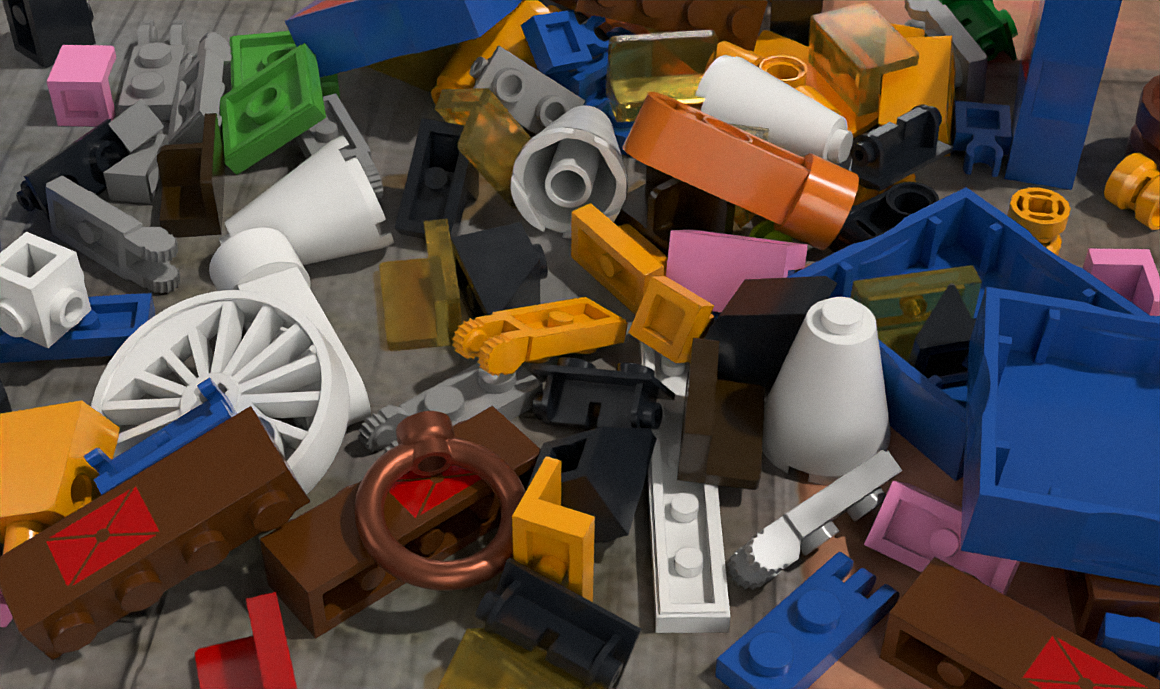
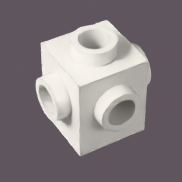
[0,232,91,348]

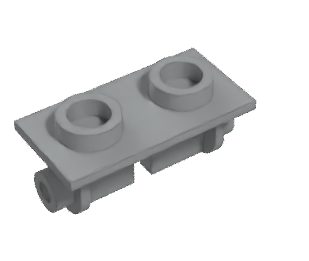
[469,45,585,135]

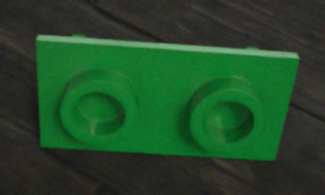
[939,0,1018,61]

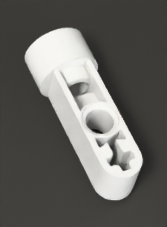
[209,227,371,431]

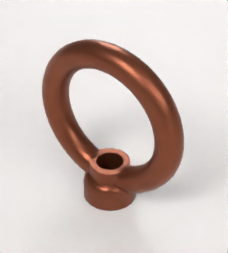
[354,411,525,591]

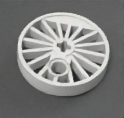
[91,290,350,495]

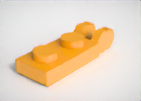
[452,297,628,376]

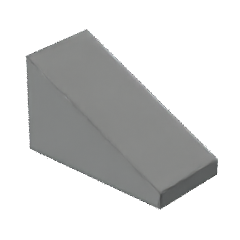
[108,98,164,152]
[103,133,169,204]

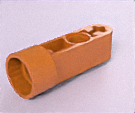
[623,92,859,250]

